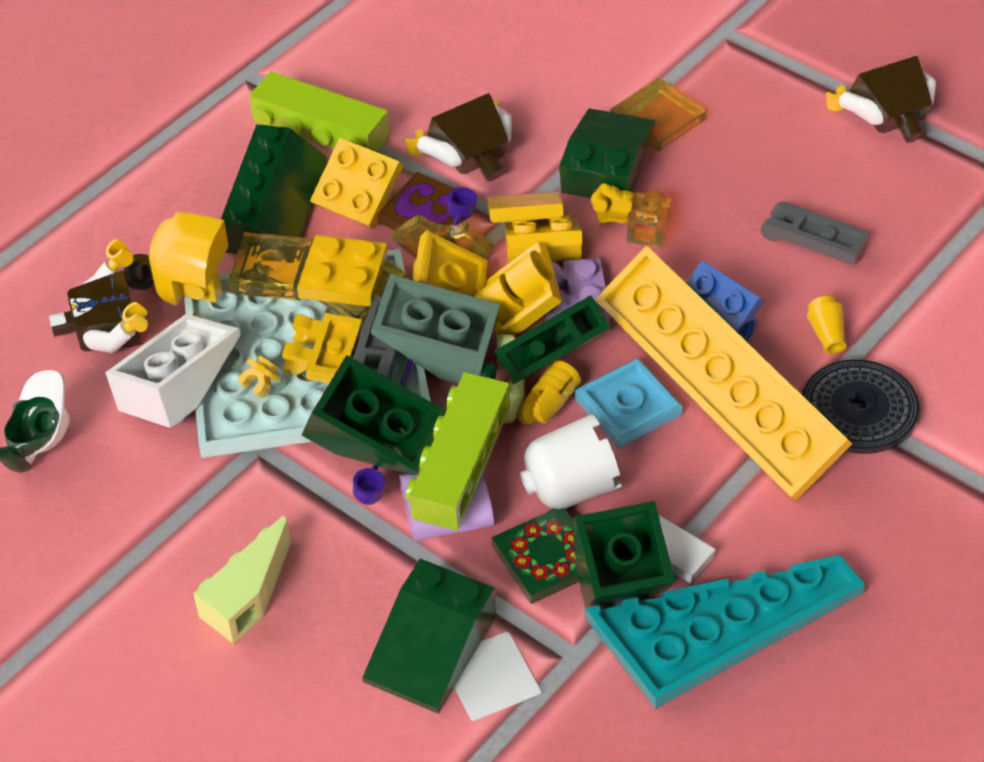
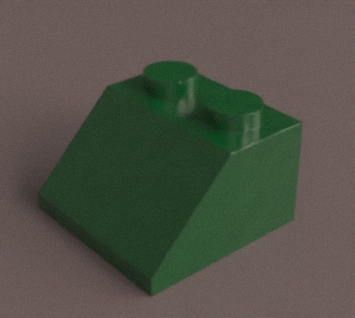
[573,501,675,608]

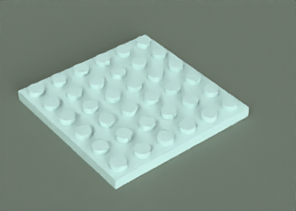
[184,249,431,458]

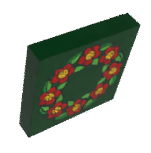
[491,508,579,604]

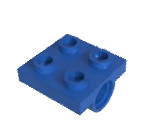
[686,260,765,342]

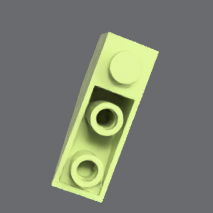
[193,516,291,644]

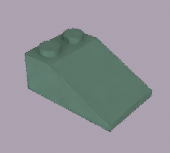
[371,274,500,384]

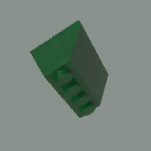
[221,124,328,260]

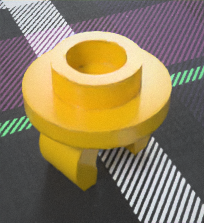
[238,355,281,399]

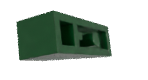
[494,295,611,385]

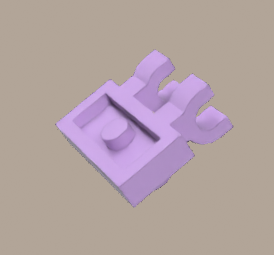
[545,258,611,322]

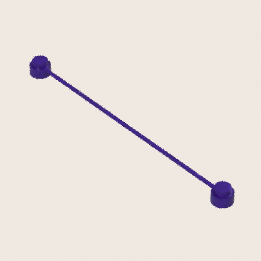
[352,187,477,505]

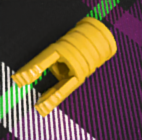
[517,361,581,425]

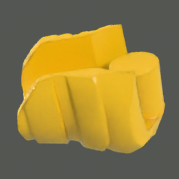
[591,183,635,224]

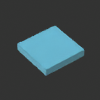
[575,358,682,448]

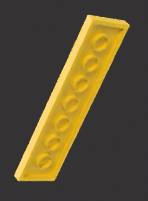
[595,245,852,501]

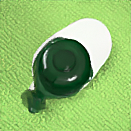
[0,370,70,473]

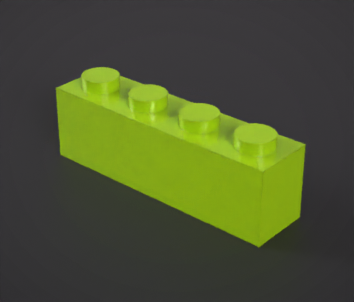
[249,71,390,152]
[406,372,510,531]

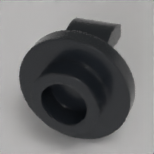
[123,254,154,290]

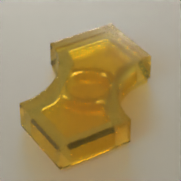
[391,215,494,259]

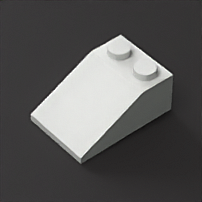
[105,314,241,428]

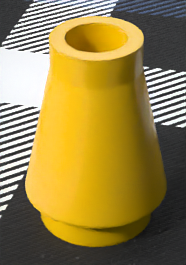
[806,296,847,354]

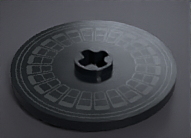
[802,359,920,454]

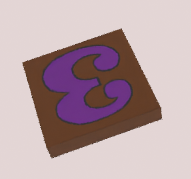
[377,172,463,241]

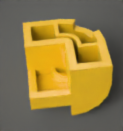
[149,212,229,306]

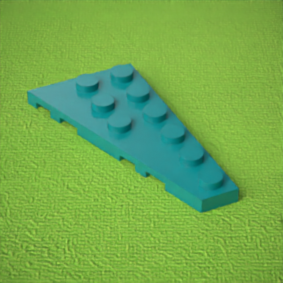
[585,555,865,709]

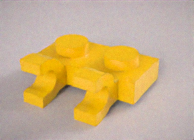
[282,313,362,383]

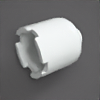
[520,414,622,509]

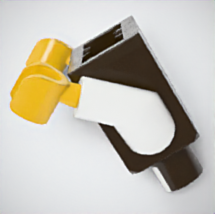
[826,56,936,143]
[404,93,512,181]
[49,239,148,353]

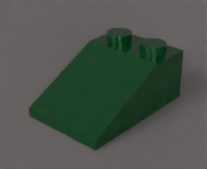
[559,108,656,198]
[301,355,447,476]
[362,558,496,714]

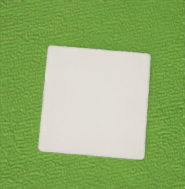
[454,632,541,721]

